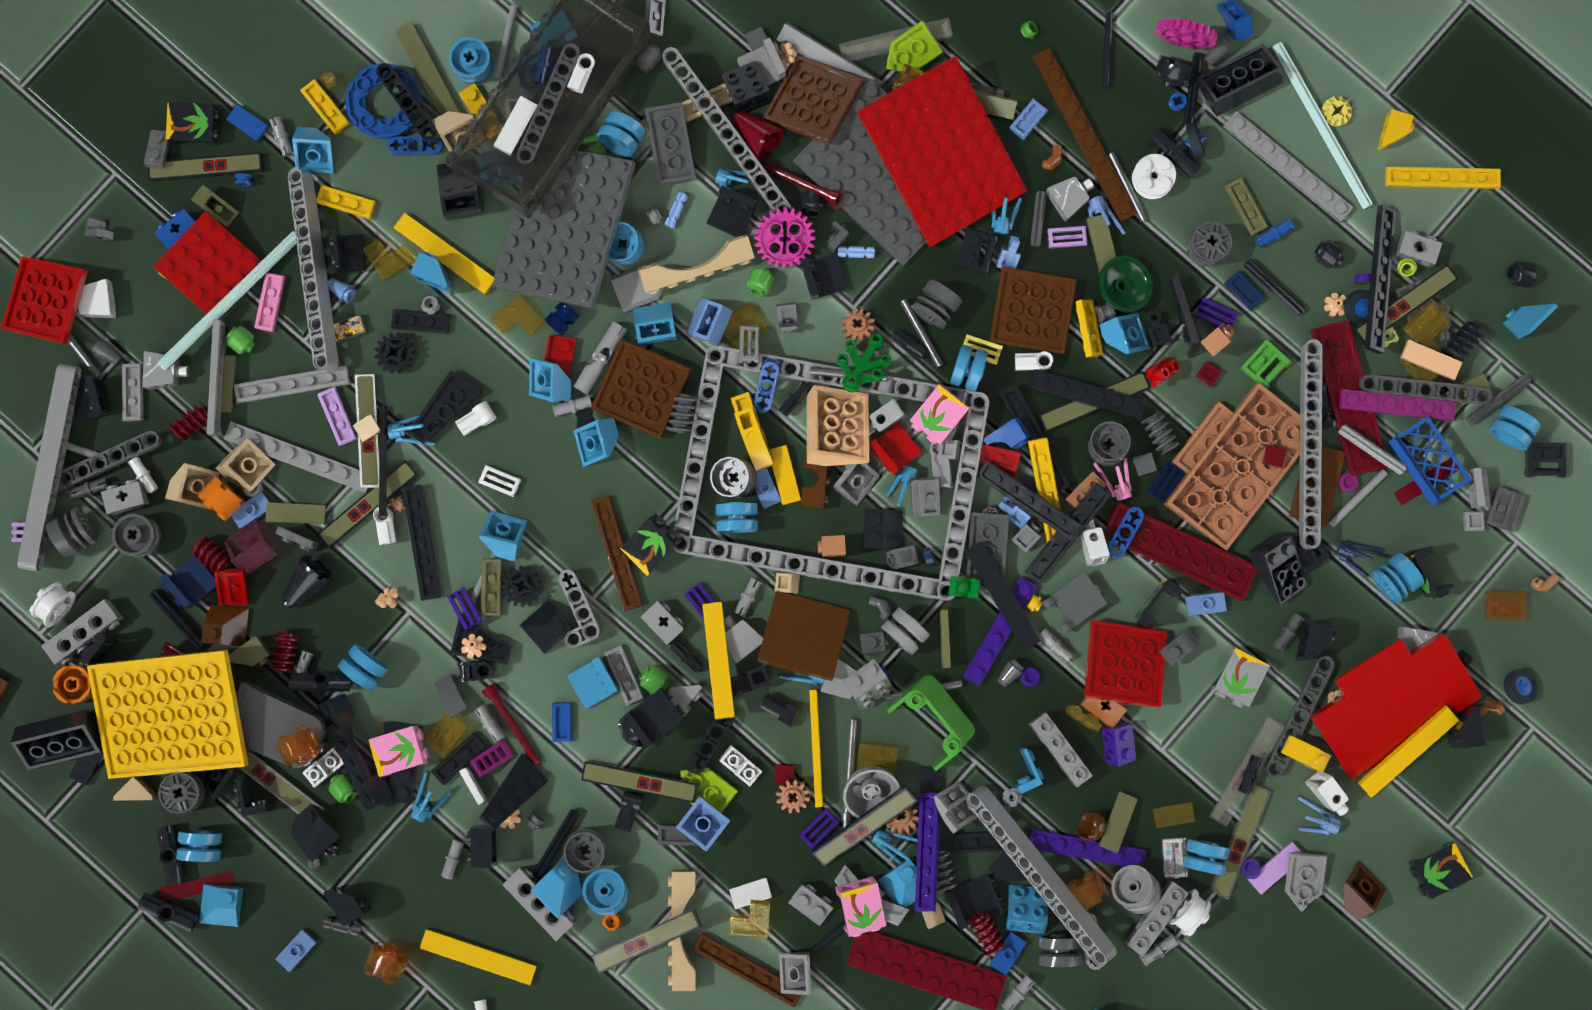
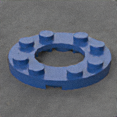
[345,63,422,139]

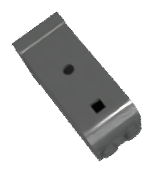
[236,682,329,768]

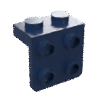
[160,557,216,609]

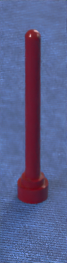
[761,162,842,206]
[481,683,541,765]

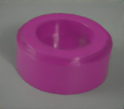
[1338,473,1359,492]

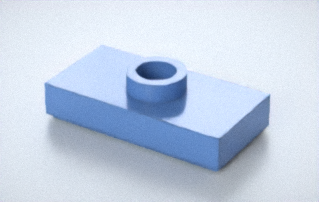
[1009,98,1048,140]
[755,468,781,509]
[232,492,269,529]
[1185,592,1227,616]
[276,929,317,972]

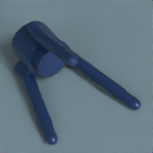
[1336,540,1384,578]

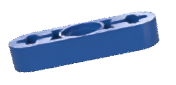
[387,136,444,156]
[754,359,780,413]
[1107,507,1144,558]

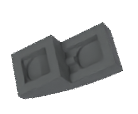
[434,675,468,718]

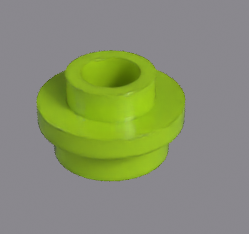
[1397,258,1417,277]

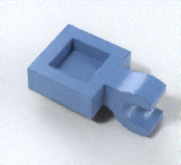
[996,236,1021,269]
[998,496,1032,529]

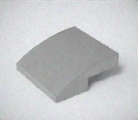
[934,781,977,834]

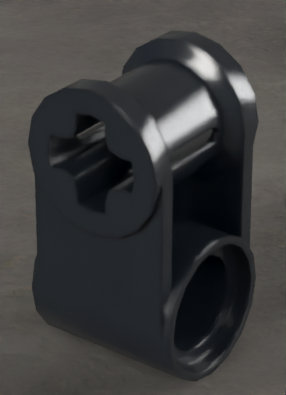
[457,662,495,682]

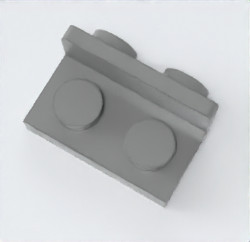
[1466,468,1491,509]
[788,883,834,926]

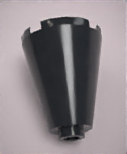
[282,554,334,608]

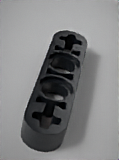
[688,711,736,775]

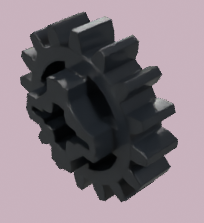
[374,332,416,374]
[501,566,544,608]

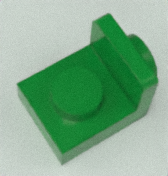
[949,576,980,599]

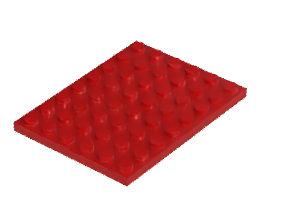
[856,56,1027,247]

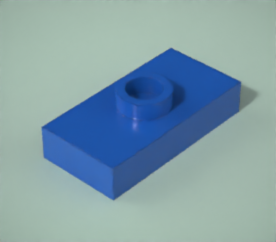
[989,931,1027,975]

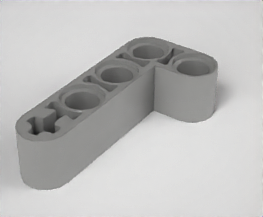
[559,570,601,648]

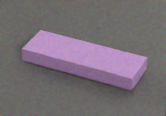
[317,386,358,447]
[1247,842,1301,894]

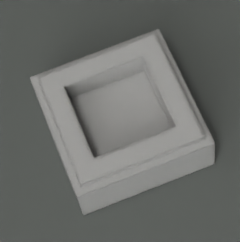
[1463,511,1485,531]

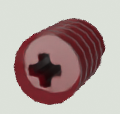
[168,401,208,441]
[192,535,235,572]
[268,630,300,672]
[967,911,1005,956]

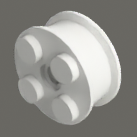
[1132,154,1176,199]
[29,582,76,627]
[1169,889,1211,936]

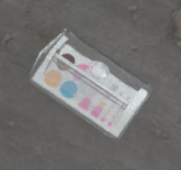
[1162,838,1188,878]

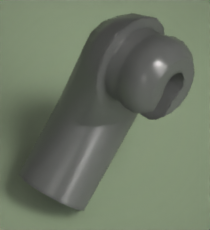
[868,595,892,620]

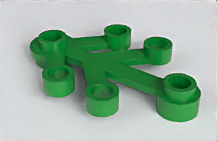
[837,333,892,393]

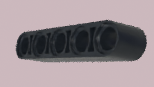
[376,63,440,145]

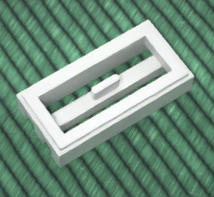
[478,465,522,497]
[459,767,487,805]

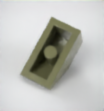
[191,185,239,227]
[229,636,273,667]

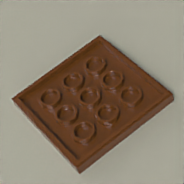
[763,55,865,145]
[989,267,1077,355]
[591,339,691,439]
[757,591,851,681]

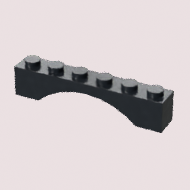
[317,693,394,811]

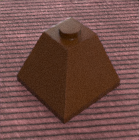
[201,605,250,646]
[1344,861,1386,921]

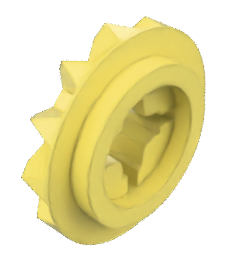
[1322,96,1352,126]

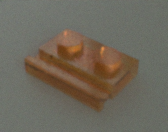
[1485,591,1526,621]

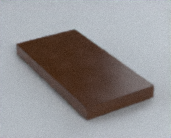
[1289,443,1345,527]

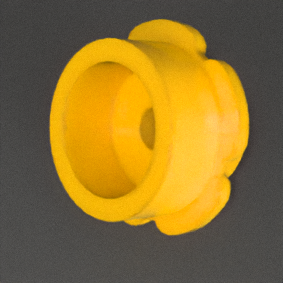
[1026,594,1042,612]

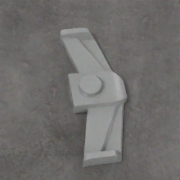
[930,422,961,488]
[834,865,909,926]

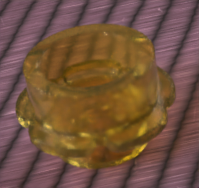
[319,71,337,89]

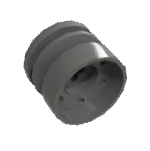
[1186,221,1232,267]
[911,279,962,329]
[1088,421,1131,466]
[46,507,98,558]
[158,771,208,814]
[563,827,606,873]

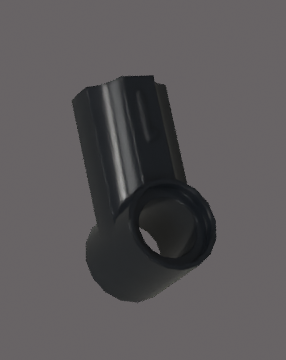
[760,693,801,728]
[615,790,644,832]

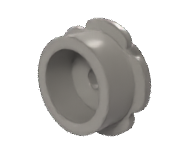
[645,207,662,225]
[421,296,440,314]
[1002,788,1021,807]

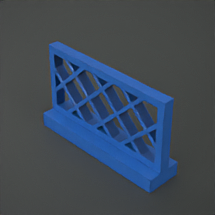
[1388,416,1472,506]

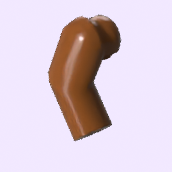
[1042,145,1062,170]
[1480,700,1505,716]

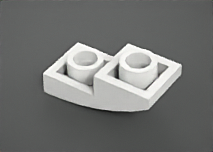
[719,745,762,786]
[303,746,344,788]

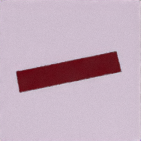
[1394,457,1459,505]
[159,871,235,902]

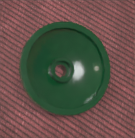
[1099,256,1153,312]

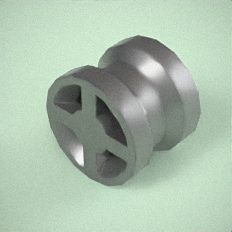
[1095,303,1116,324]

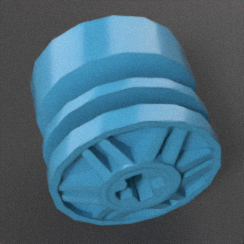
[608,222,645,265]
[1371,552,1424,604]

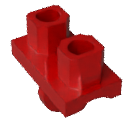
[1145,357,1180,387]

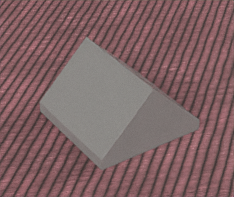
[833,463,880,506]
[779,952,812,995]

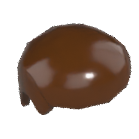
[1078,812,1106,842]

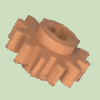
[841,309,875,343]
[776,778,810,813]
[886,805,919,837]

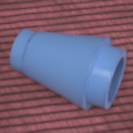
[328,278,356,303]

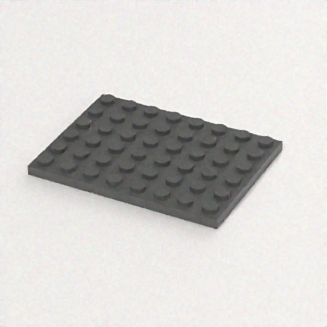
[793,79,926,266]
[491,142,636,310]

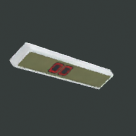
[355,374,379,489]

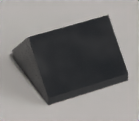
[201,767,243,800]

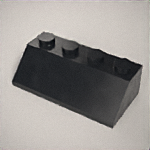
[1197,44,1283,117]
[10,709,101,770]

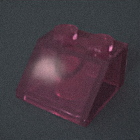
[224,520,277,576]

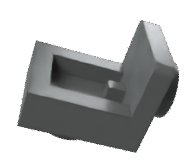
[776,302,799,333]

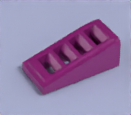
[470,740,514,777]

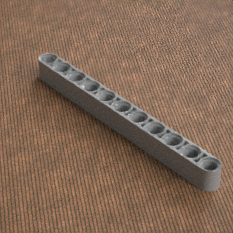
[663,47,792,213]
[288,168,339,371]
[1299,339,1322,550]
[17,364,81,572]
[966,786,1117,967]

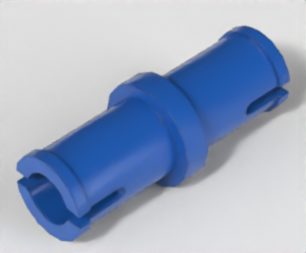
[1255,218,1295,248]

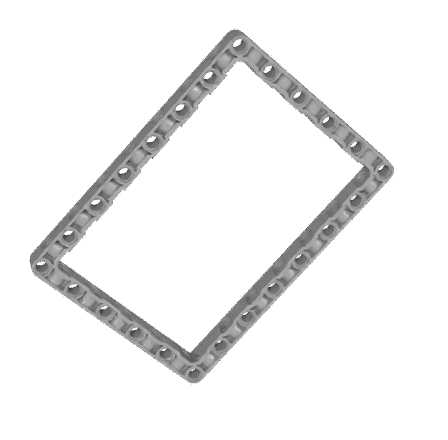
[673,346,989,601]

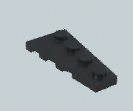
[1169,274,1202,359]
[407,370,483,444]
[383,722,423,804]
[479,753,548,832]

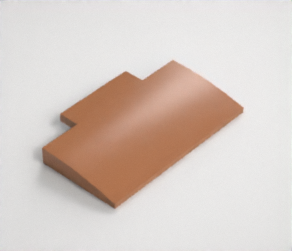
[1163,383,1315,551]

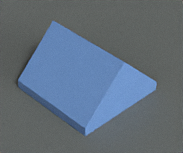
[676,797,730,852]

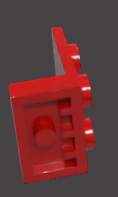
[869,423,921,476]

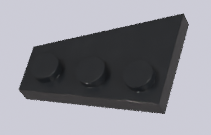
[450,618,512,665]

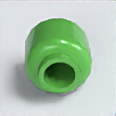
[747,267,774,297]
[226,326,255,354]
[639,666,669,694]
[329,774,357,803]

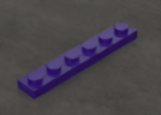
[962,577,1037,686]
[915,793,940,912]
[1029,829,1146,867]

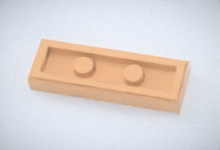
[1400,340,1462,380]

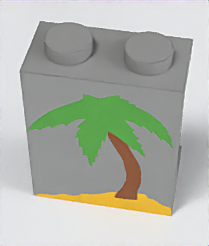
[1211,648,1270,708]

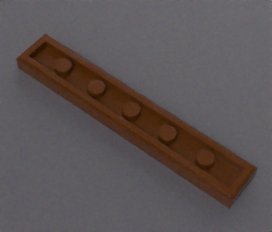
[591,495,643,611]
[692,932,801,1008]

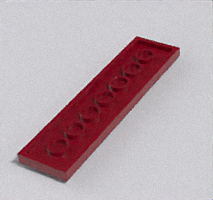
[1310,320,1388,477]
[1103,502,1256,602]
[846,931,1007,1010]

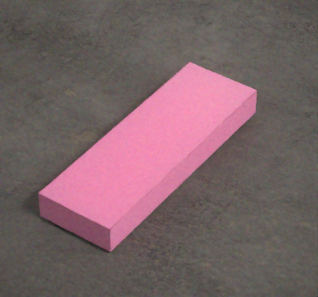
[254,273,286,332]

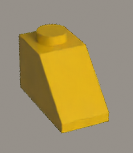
[1377,109,1415,150]
[1281,735,1331,773]

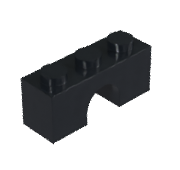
[709,665,771,697]

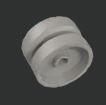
[880,607,930,656]
[1111,865,1161,914]

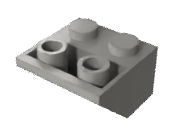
[669,685,704,716]

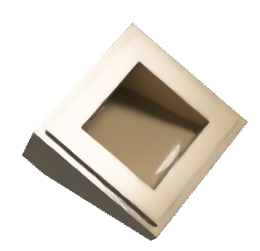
[353,414,380,442]
[775,572,800,594]
[922,903,946,929]

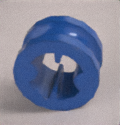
[1168,92,1187,111]
[235,173,252,186]

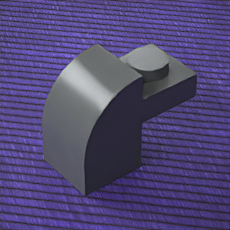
[1159,627,1200,667]

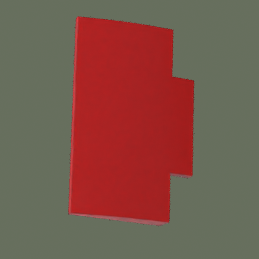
[1309,632,1482,781]

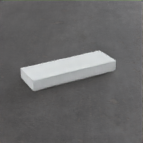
[493,96,538,156]

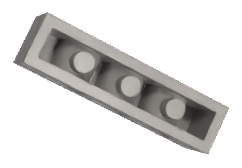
[41,599,123,665]
[1028,712,1093,787]
[503,867,575,941]
[1124,880,1189,957]

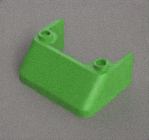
[885,675,975,771]

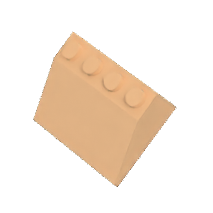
[807,385,869,466]

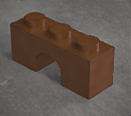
[800,449,831,509]

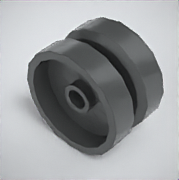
[112,514,162,557]
[1038,934,1082,967]

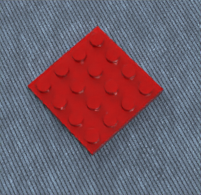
[153,211,261,314]
[1,256,88,345]
[1084,620,1167,709]

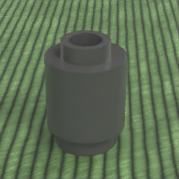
[636,44,662,74]

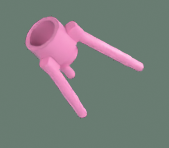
[1094,458,1132,501]

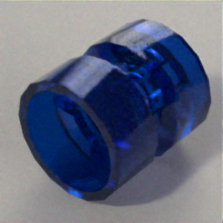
[544,302,580,336]

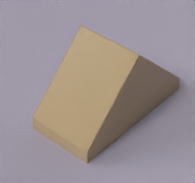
[113,776,158,801]

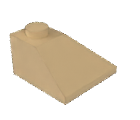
[432,111,486,158]
[216,438,275,492]
[165,463,220,509]

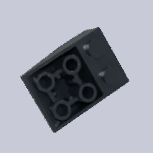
[436,158,484,221]
[1249,533,1307,605]

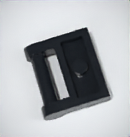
[956,229,999,275]
[1524,443,1567,478]
[1290,523,1332,573]
[79,633,118,665]

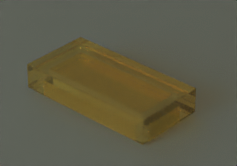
[1153,802,1195,828]

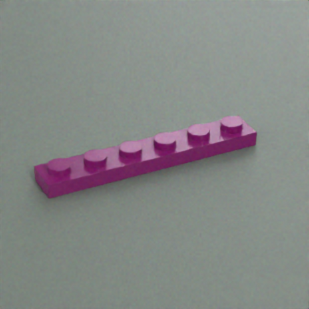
[1339,389,1456,422]

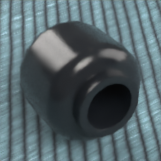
[800,190,825,217]
[1314,240,1344,269]
[1506,261,1537,288]

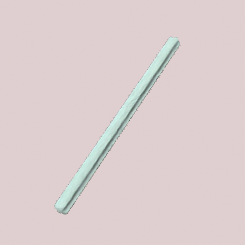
[1272,42,1373,209]
[157,231,297,370]

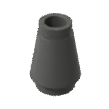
[1203,37,1231,66]
[92,339,122,366]
[997,658,1025,687]

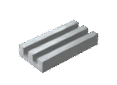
[739,326,759,363]

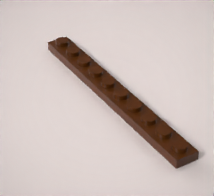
[1032,48,1137,223]

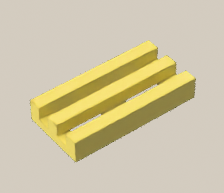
[963,335,1003,365]

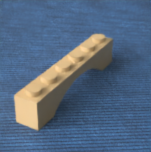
[637,235,754,294]
[668,870,696,991]

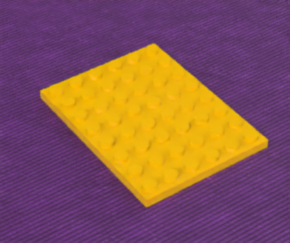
[87,649,249,779]

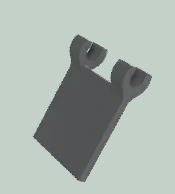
[1042,572,1107,633]

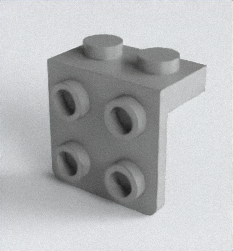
[737,38,788,86]
[842,659,893,710]

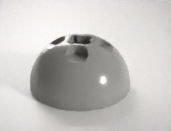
[843,766,900,818]

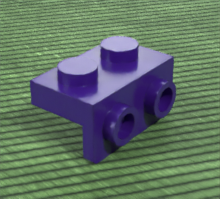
[1102,722,1136,767]

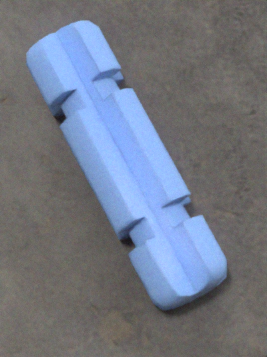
[665,192,688,228]
[838,246,875,258]

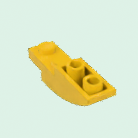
[731,392,774,471]

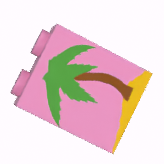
[910,384,970,444]
[369,726,429,777]
[835,877,886,937]

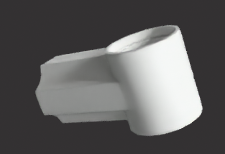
[567,53,595,94]
[1015,351,1053,371]
[455,401,497,436]
[373,507,397,545]

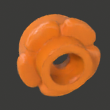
[602,913,621,931]

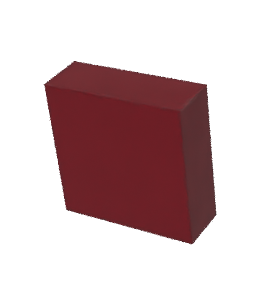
[1195,361,1222,388]
[1262,445,1287,468]
[775,765,795,785]

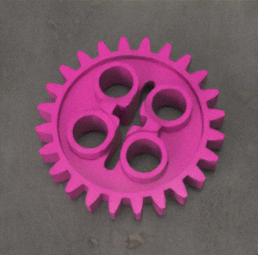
[1155,17,1218,50]
[753,206,815,269]

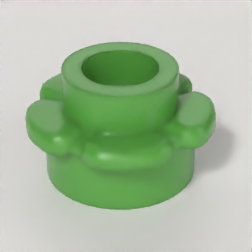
[1021,21,1038,39]

